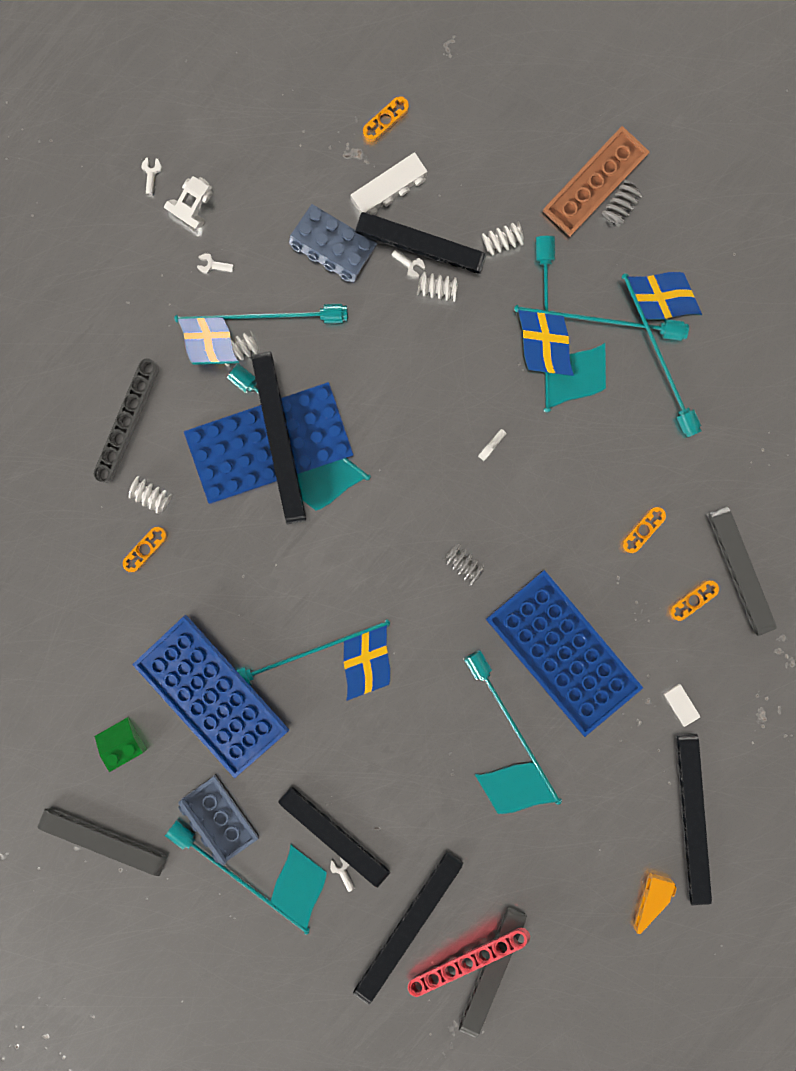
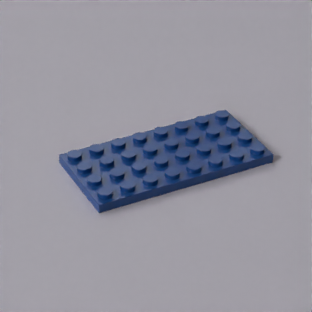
[184,382,354,504]
[486,570,643,737]
[132,615,289,778]

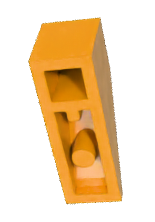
[634,873,676,934]

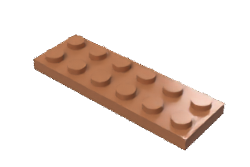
[542,126,650,237]

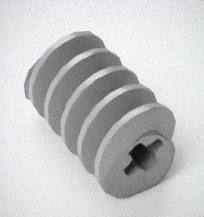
[602,180,643,224]
[443,544,484,586]

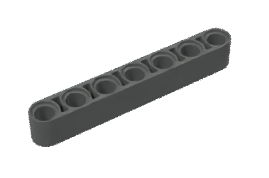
[93,358,159,483]
[709,506,777,636]
[37,808,167,876]
[459,907,527,1038]

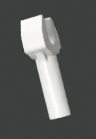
[141,158,162,195]
[392,249,425,278]
[197,254,234,274]
[478,429,506,461]
[330,857,355,892]

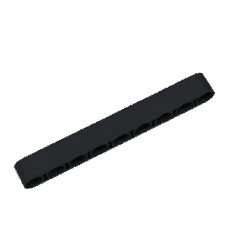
[251,351,306,525]
[677,734,712,906]
[353,852,464,1004]

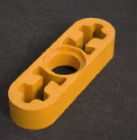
[363,96,409,142]
[622,507,666,553]
[123,527,167,572]
[669,580,719,621]

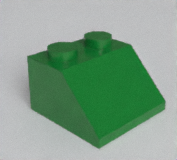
[94,717,147,772]

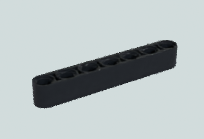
[355,212,487,274]
[278,787,391,888]

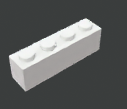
[350,152,427,215]

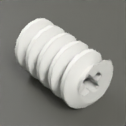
[482,221,524,256]
[417,272,458,302]
[225,331,258,367]
[129,476,172,514]

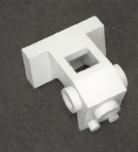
[164,176,213,229]

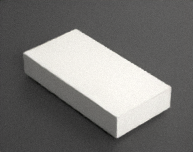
[663,684,700,727]

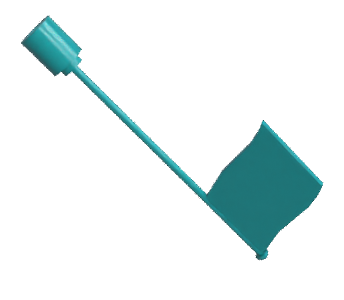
[536,236,606,412]
[227,363,371,511]
[464,650,562,814]
[165,820,327,935]

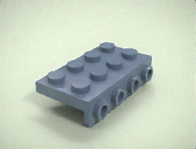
[289,204,377,282]
[178,775,259,865]

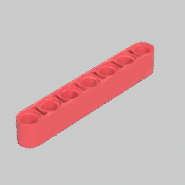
[408,928,530,997]

